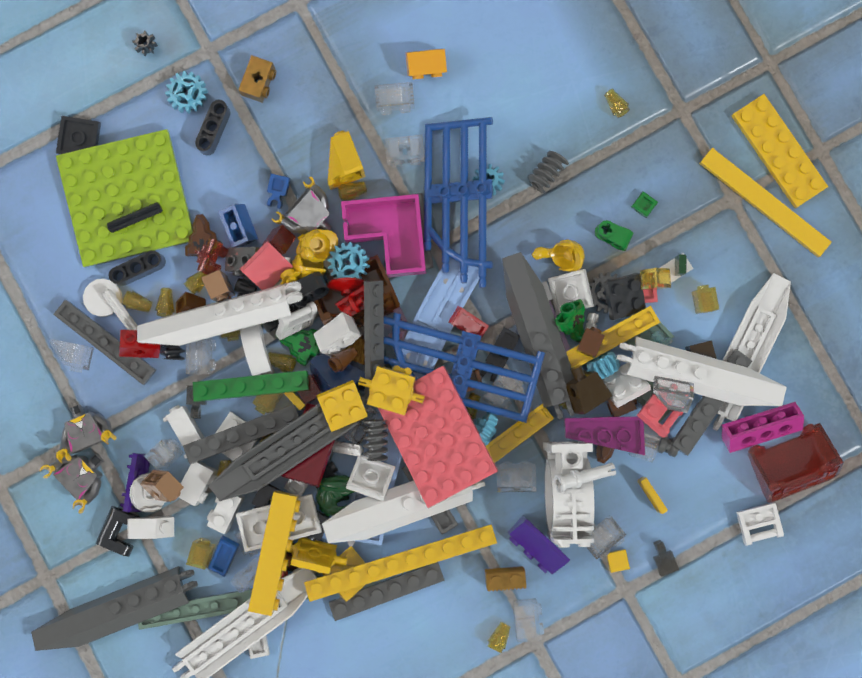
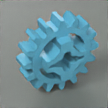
[165,71,208,114]
[327,242,370,279]
[474,412,498,446]

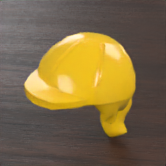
[300,229,338,263]
[292,234,326,279]
[532,239,585,272]

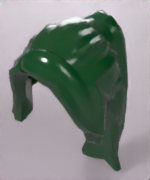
[316,475,355,516]

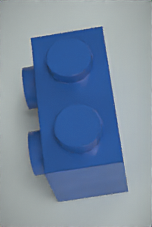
[218,204,259,248]

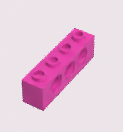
[722,402,804,453]

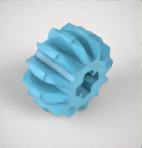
[472,164,505,196]
[586,351,621,379]

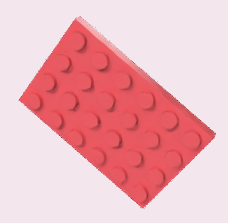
[378,366,498,508]

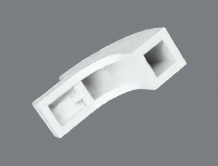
[240,324,275,376]

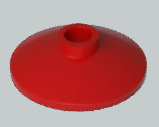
[327,277,364,296]

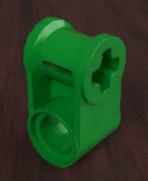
[594,220,634,251]

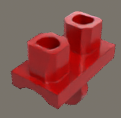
[336,285,364,317]

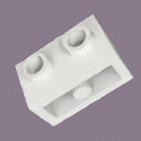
[313,312,361,357]
[178,461,217,506]
[207,495,245,534]

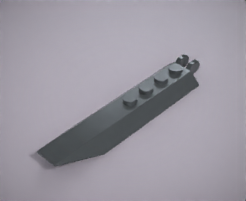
[502,252,575,420]
[209,402,364,501]
[31,566,198,651]

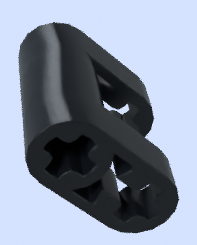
[96,506,143,557]

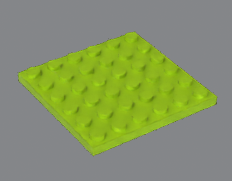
[56,129,193,267]

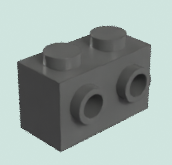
[225,247,260,277]

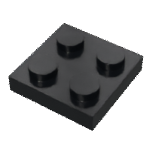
[56,116,101,155]
[603,273,646,320]

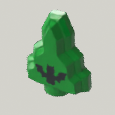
[555,299,585,343]
[275,329,320,366]

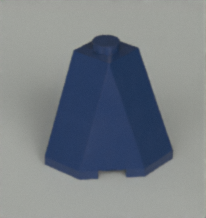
[310,354,365,393]

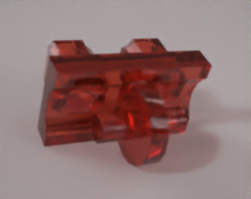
[194,238,228,275]

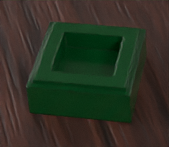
[675,254,687,276]

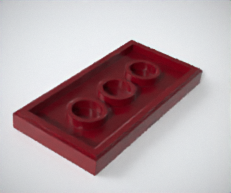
[281,403,335,487]

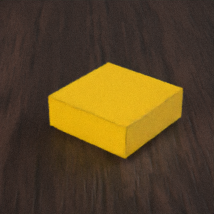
[606,549,630,573]

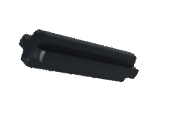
[107,202,163,233]

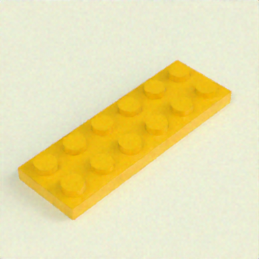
[731,94,828,208]

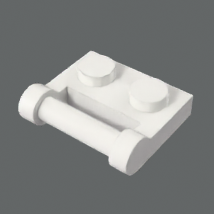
[276,302,317,340]
[736,502,784,546]

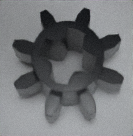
[132,30,158,56]
[234,276,258,297]

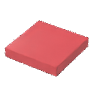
[240,241,293,290]

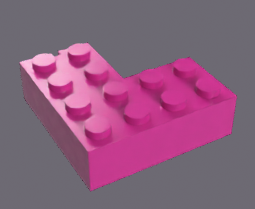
[341,194,426,277]

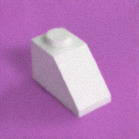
[127,516,174,539]

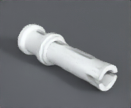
[554,463,616,493]

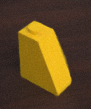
[328,130,366,190]

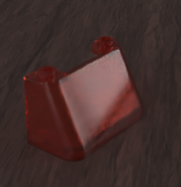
[747,423,844,503]

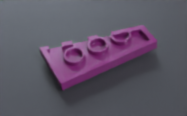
[564,416,645,455]

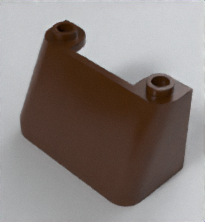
[314,254,400,328]

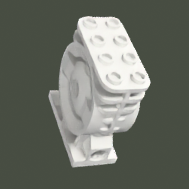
[543,441,595,548]

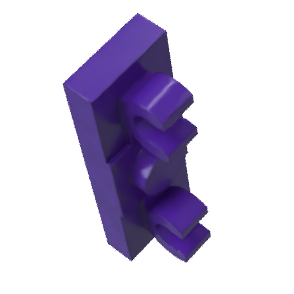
[120,453,151,512]

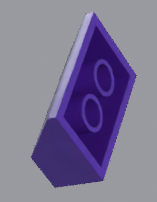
[508,515,570,574]

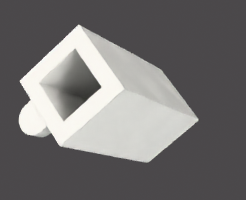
[163,405,205,459]

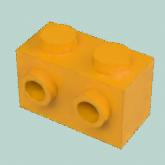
[405,49,447,79]

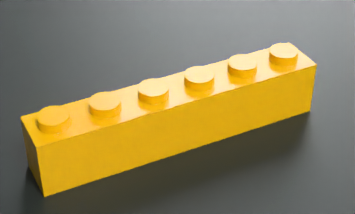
[248,491,301,616]

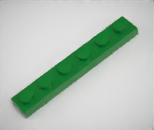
[192,370,309,402]

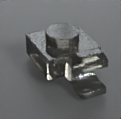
[186,385,207,419]
[653,540,679,577]

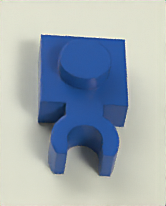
[267,174,291,209]

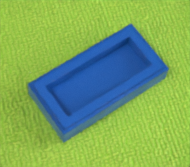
[208,535,240,577]

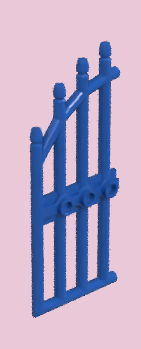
[424,117,493,288]
[384,313,545,423]

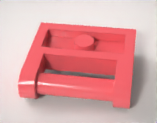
[637,387,685,438]

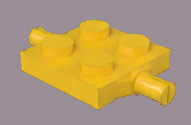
[358,366,425,415]
[287,537,348,574]

